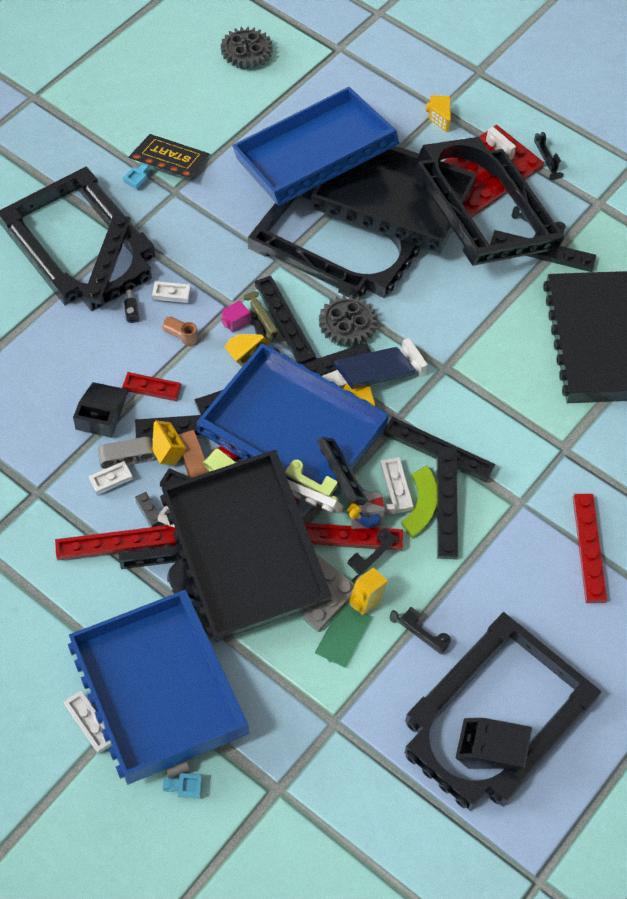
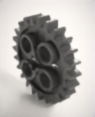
[221,27,273,69]
[319,295,378,347]

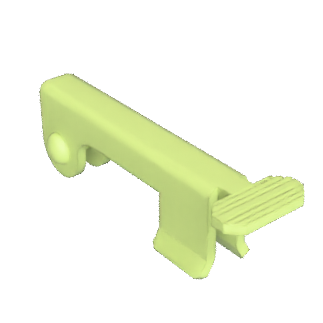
[285,460,339,502]

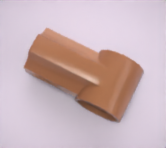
[162,316,198,346]

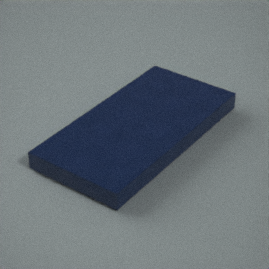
[334,347,416,389]

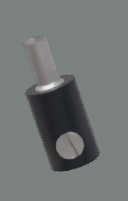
[124,290,140,323]

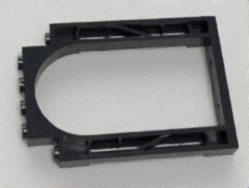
[413,137,565,266]
[0,166,155,311]
[248,187,420,299]
[404,611,602,811]

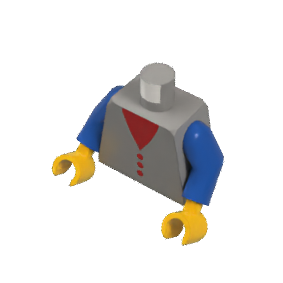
[347,475,395,529]

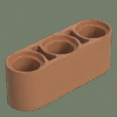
[178,430,209,478]

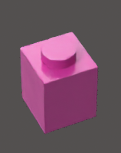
[221,300,250,333]

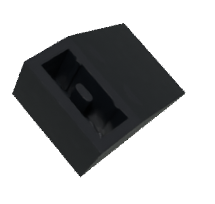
[73,382,129,437]
[455,718,532,769]

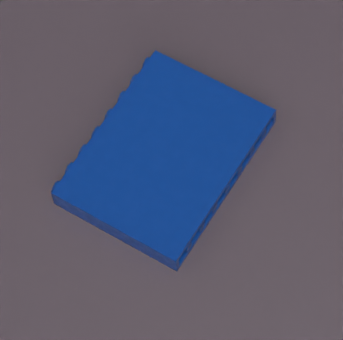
[232,87,400,206]
[196,343,389,497]
[67,590,250,785]

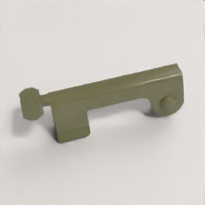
[243,291,279,342]

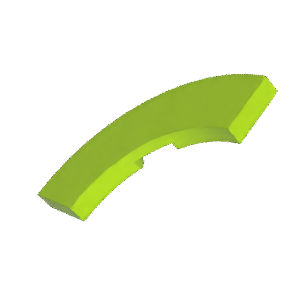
[401,466,437,539]

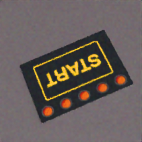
[128,134,210,178]

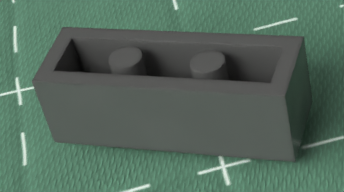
[135,492,164,527]

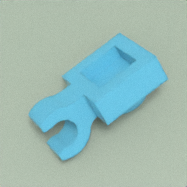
[123,163,151,190]
[163,773,202,799]

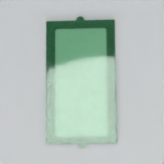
[315,604,372,668]

